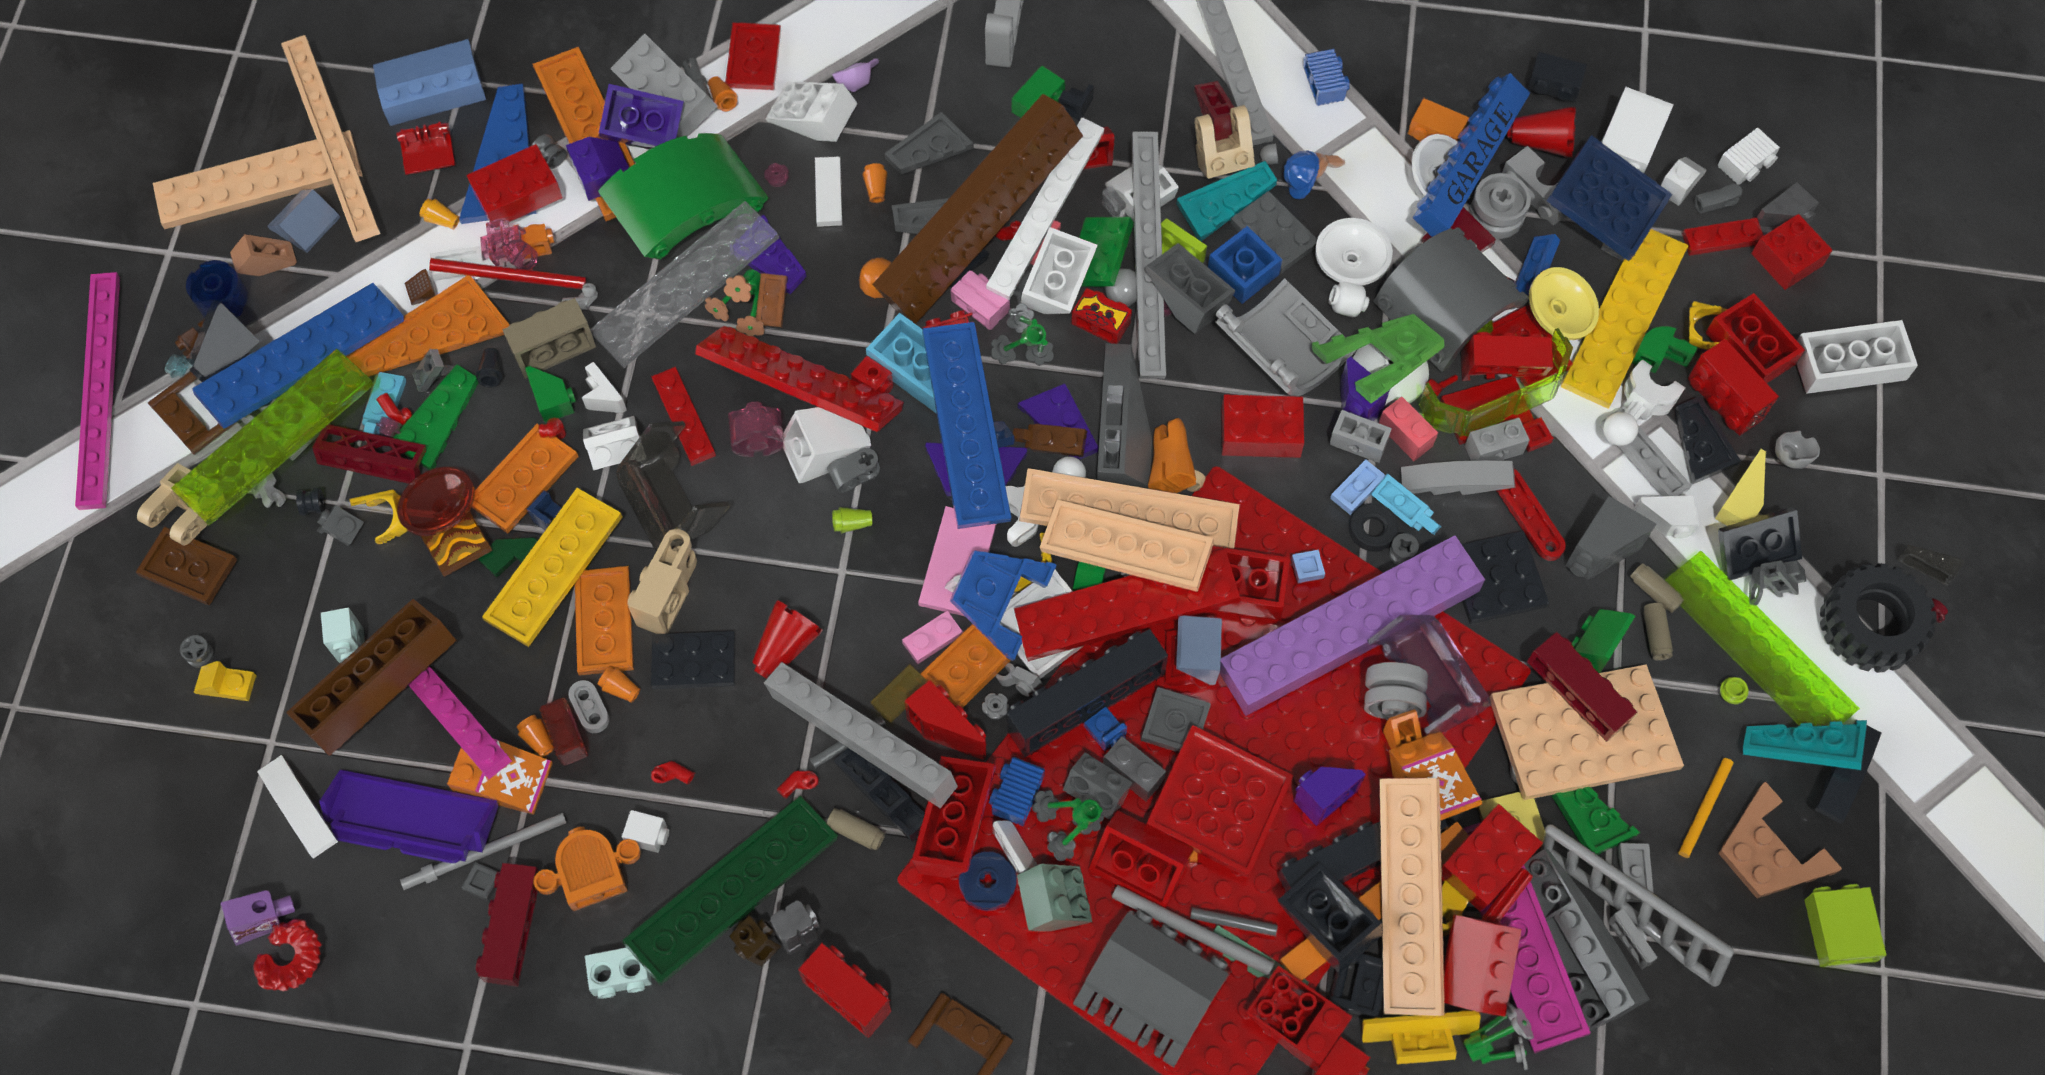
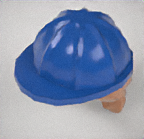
[1284,150,1345,200]

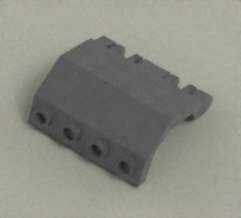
[1073,909,1232,1067]

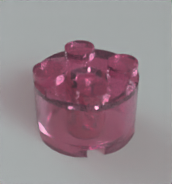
[728,402,784,457]

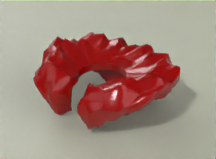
[253,919,321,991]

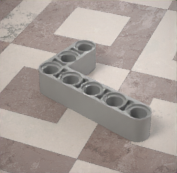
[985,0,1023,68]

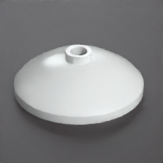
[1412,134,1473,200]
[1315,218,1393,286]
[1353,343,1429,407]

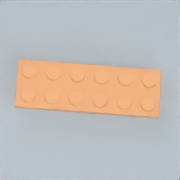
[1040,499,1214,592]

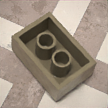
[502,298,596,379]

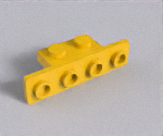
[1361,1010,1481,1064]

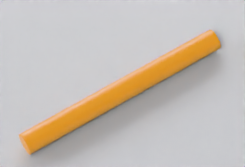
[1678,758,1734,858]

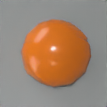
[859,258,892,298]

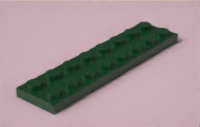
[623,796,838,986]

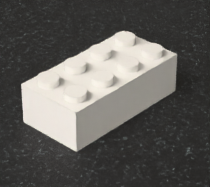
[1797,320,1918,394]

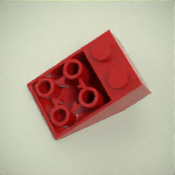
[904,680,987,760]
[1245,965,1352,1072]

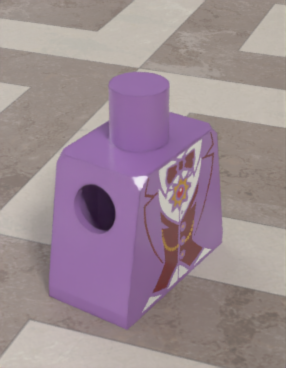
[221,891,295,946]

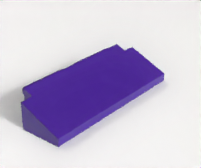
[320,770,498,863]

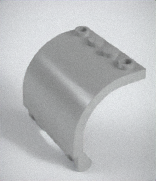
[1216,278,1356,396]

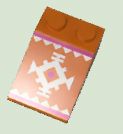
[1389,731,1482,821]
[447,739,553,815]

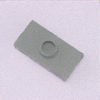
[1608,909,1658,969]

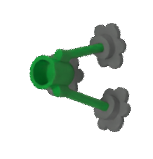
[990,303,1054,366]
[1032,790,1104,861]

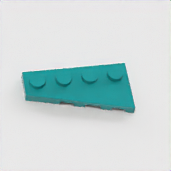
[1176,161,1277,241]
[1743,720,1867,770]

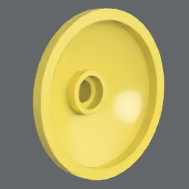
[1529,267,1599,340]

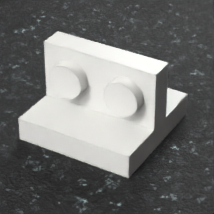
[583,416,645,470]

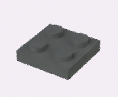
[1141,687,1211,752]

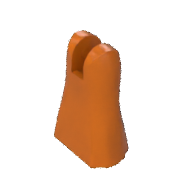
[1148,418,1197,493]

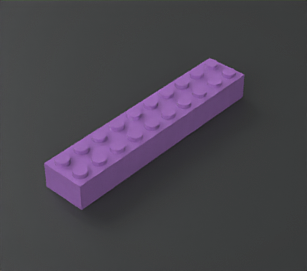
[1219,536,1485,716]

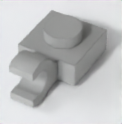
[244,460,286,508]
[996,663,1044,696]

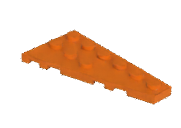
[339,275,509,381]

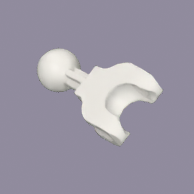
[1603,360,1686,446]
[1005,457,1086,547]

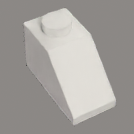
[1661,157,1707,206]
[1634,495,1699,539]

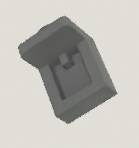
[317,505,364,546]

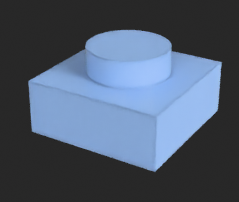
[1291,550,1325,583]

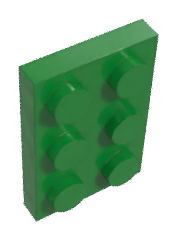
[1079,217,1134,286]

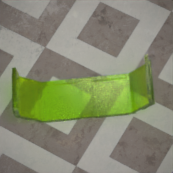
[1420,328,1573,437]

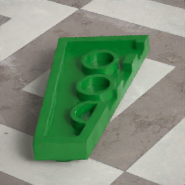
[393,364,478,473]

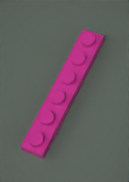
[408,666,512,779]

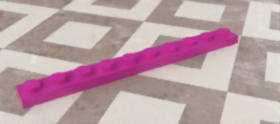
[75,272,120,510]

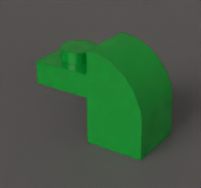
[1632,326,1697,374]

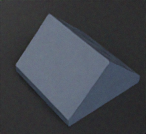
[268,189,340,253]
[1176,616,1222,685]

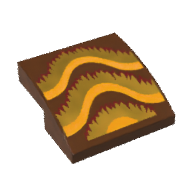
[420,508,492,577]

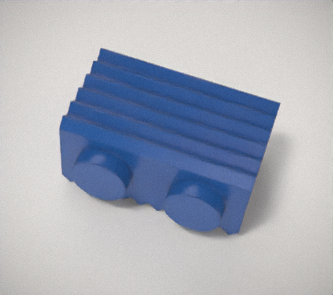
[1303,49,1350,106]
[989,757,1045,826]

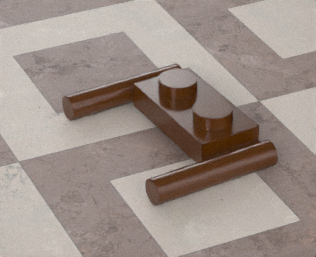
[147,371,237,455]
[908,993,1013,1075]

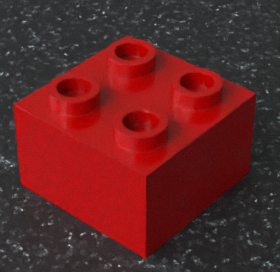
[1751,214,1833,290]

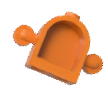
[534,827,641,912]

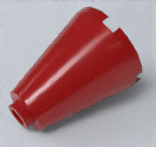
[1507,107,1576,157]
[752,600,823,679]

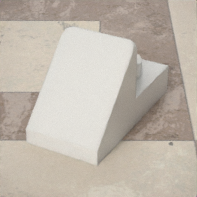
[582,362,626,413]

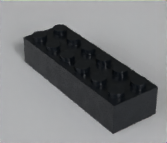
[1007,629,1168,758]

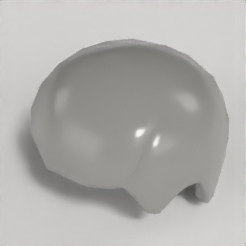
[1104,269,1136,307]
[1775,431,1820,469]

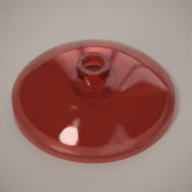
[397,467,475,536]

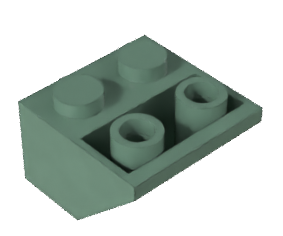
[1017,864,1092,932]

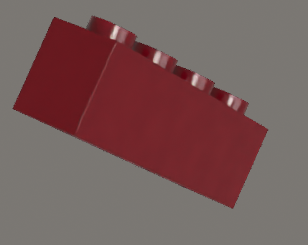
[1527,632,1637,742]
[476,863,539,987]

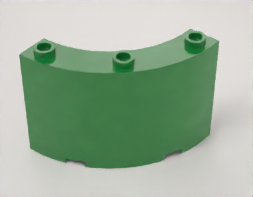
[598,133,769,260]

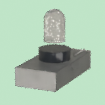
[412,349,454,391]

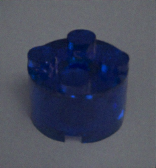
[186,260,248,318]

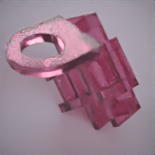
[480,218,538,270]

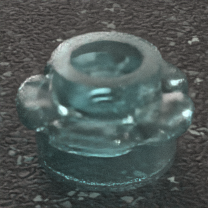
[164,354,189,378]

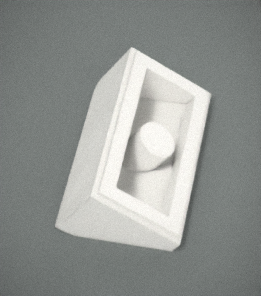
[992,821,1037,874]

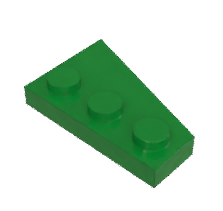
[1552,787,1640,855]

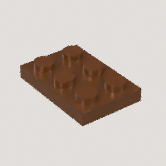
[136,527,237,606]

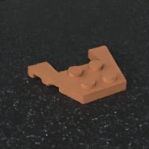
[1718,782,1842,898]

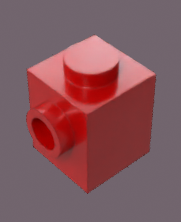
[851,356,893,394]

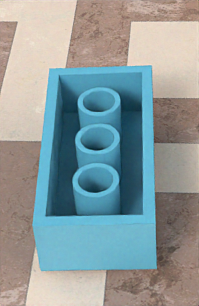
[866,313,937,414]

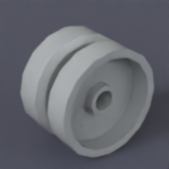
[1469,173,1531,239]
[1364,662,1428,720]

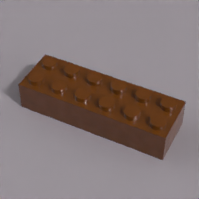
[286,599,456,756]

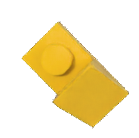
[194,661,256,701]

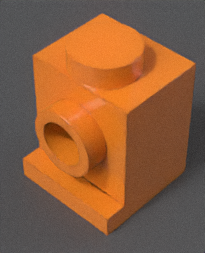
[514,223,555,260]

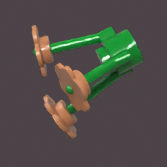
[705,269,764,336]

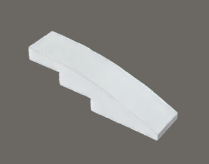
[257,755,338,858]

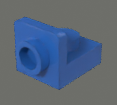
[1084,707,1127,751]

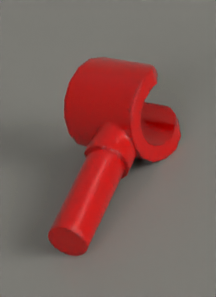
[1423,375,1458,398]

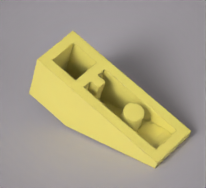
[1715,449,1766,526]

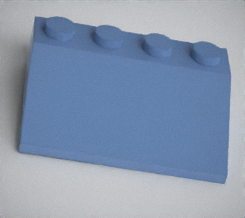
[373,39,486,126]

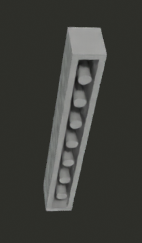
[764,662,958,808]

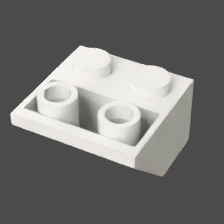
[1105,165,1179,222]

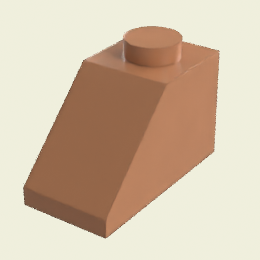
[230,234,297,276]

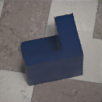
[527,490,562,530]

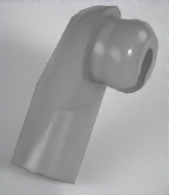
[562,283,598,310]

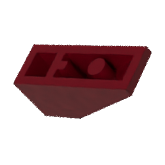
[1194,81,1234,141]

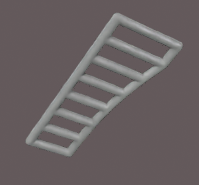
[1541,825,1734,986]

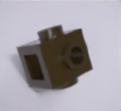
[729,915,782,967]

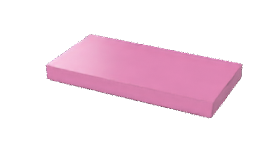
[918,506,997,616]

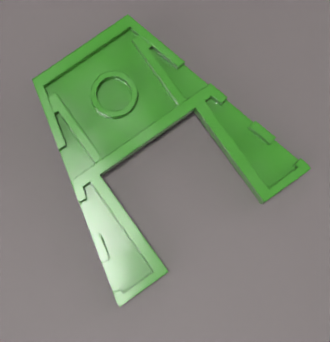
[1312,314,1444,403]

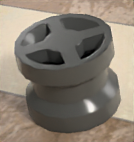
[1389,533,1419,565]
[180,635,215,668]

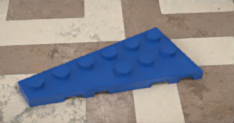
[459,84,537,224]

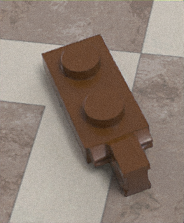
[1013,424,1088,457]

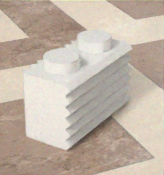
[1718,128,1780,185]

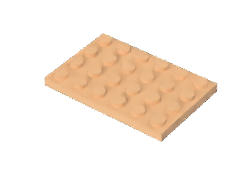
[1489,664,1684,800]

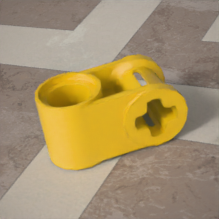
[1442,880,1468,937]

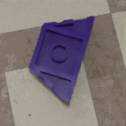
[925,443,1027,496]

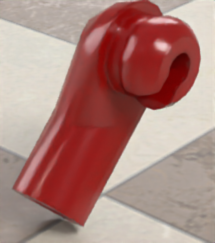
[995,221,1021,241]
[376,393,412,425]
[651,761,695,785]

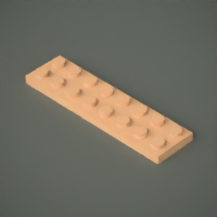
[153,130,363,229]
[1019,468,1239,549]
[1380,778,1444,1016]

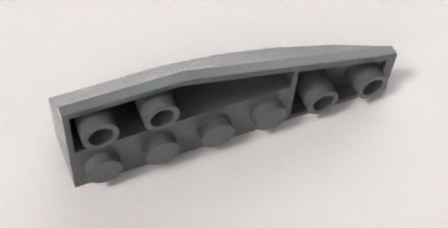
[1097,343,1152,489]
[1524,849,1650,1031]

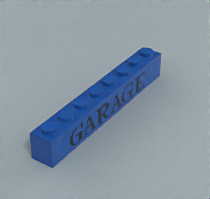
[1412,73,1530,237]

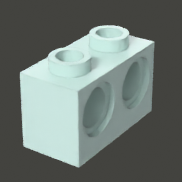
[321,607,365,663]
[585,948,652,998]

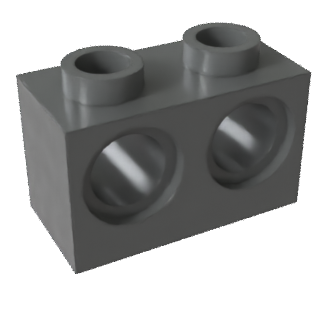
[1063,753,1133,820]

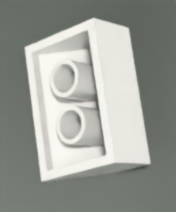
[1021,227,1097,314]

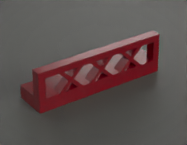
[312,424,426,486]

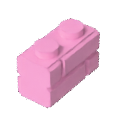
[951,271,1010,330]

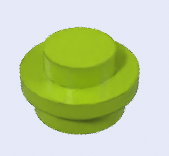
[1720,677,1749,704]

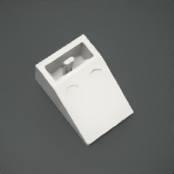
[766,81,857,142]

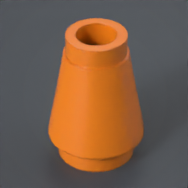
[708,76,737,112]
[862,163,887,203]
[597,666,641,703]
[516,715,555,757]

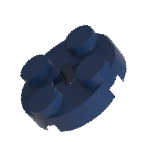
[959,852,1017,911]

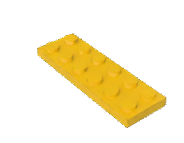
[482,488,623,647]

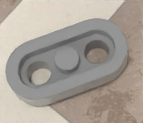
[569,680,609,733]

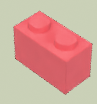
[1379,396,1438,461]

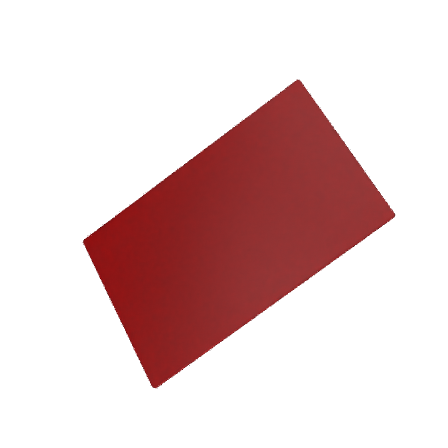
[897,466,1531,1075]

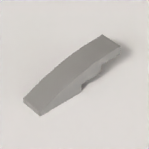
[1401,460,1515,495]

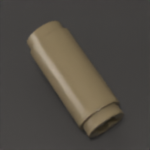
[1630,563,1685,613]
[1643,603,1673,660]
[827,808,886,851]

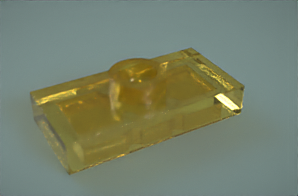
[871,665,928,723]

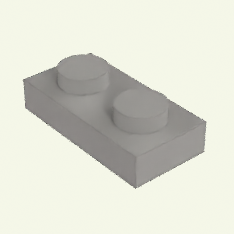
[1618,843,1654,902]

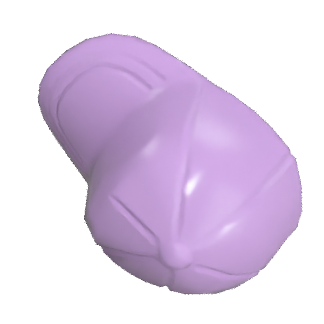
[832,58,879,92]

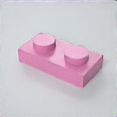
[902,611,963,664]

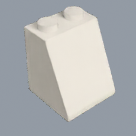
[1602,87,1673,173]
[780,407,871,483]

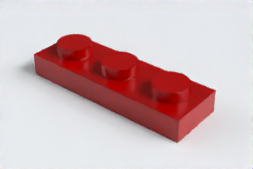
[1682,218,1764,256]

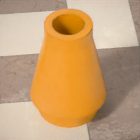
[420,198,460,230]

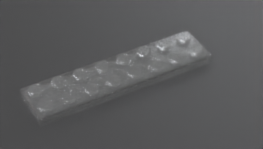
[590,201,779,368]

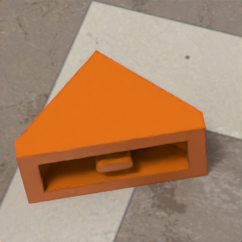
[1383,709,1422,749]

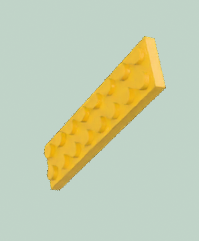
[1561,229,1688,409]

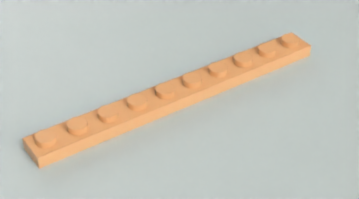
[281,35,380,242]

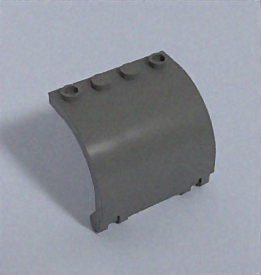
[1373,227,1529,372]

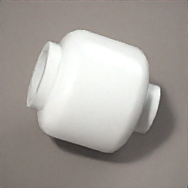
[1329,282,1369,318]

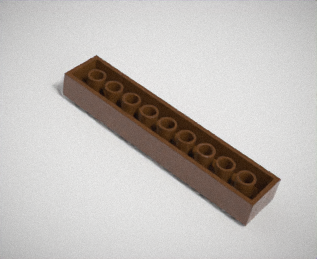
[872,94,1083,324]

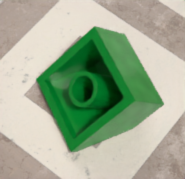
[1572,609,1635,673]

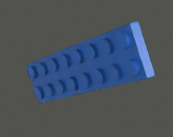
[192,283,404,429]
[922,322,1011,529]

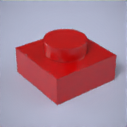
[1522,417,1554,452]

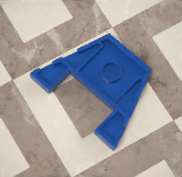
[950,551,1057,661]

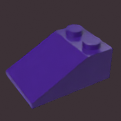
[599,84,684,148]

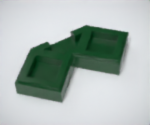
[477,538,538,578]

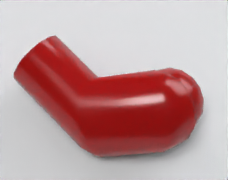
[538,418,566,440]
[777,771,819,799]

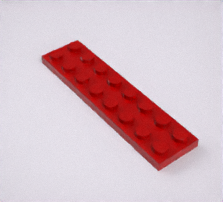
[695,326,904,432]
[1014,549,1241,662]

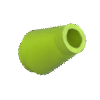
[832,507,872,534]

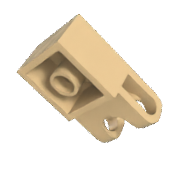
[627,529,697,634]

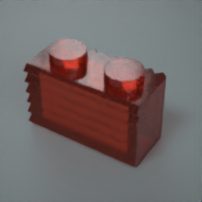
[539,698,588,766]

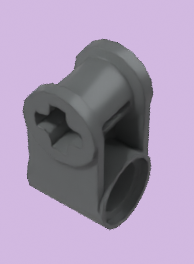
[827,448,880,493]

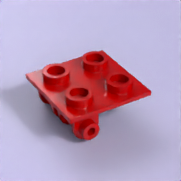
[397,121,455,175]

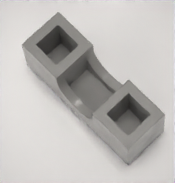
[1502,146,1566,225]

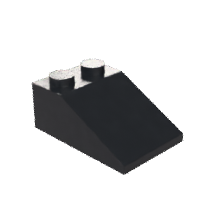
[1278,863,1382,973]

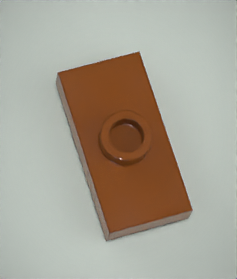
[756,273,788,328]

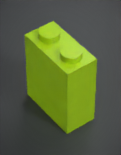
[1804,884,1886,967]

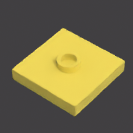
[1477,792,1545,846]

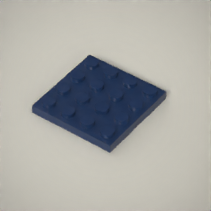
[1546,135,1672,261]

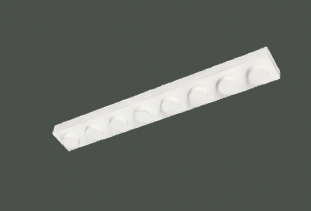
[986,117,1104,300]

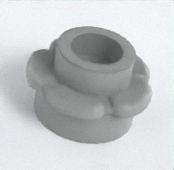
[982,693,1009,719]

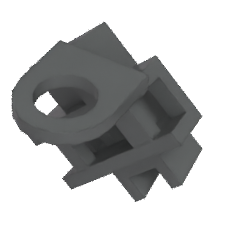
[1749,560,1807,606]

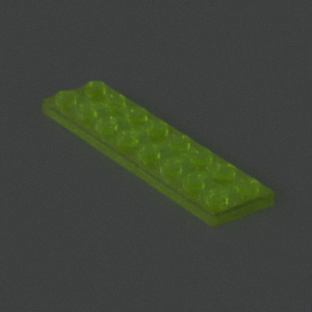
[171,349,374,526]
[1665,551,1860,726]

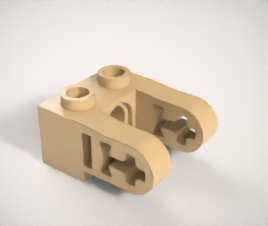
[1195,105,1255,179]
[137,463,227,545]

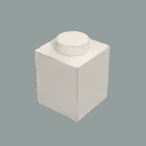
[622,810,669,853]

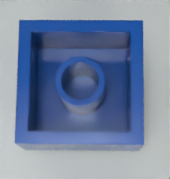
[1208,226,1282,304]

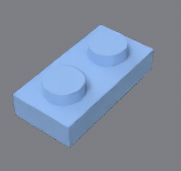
[1330,460,1386,515]

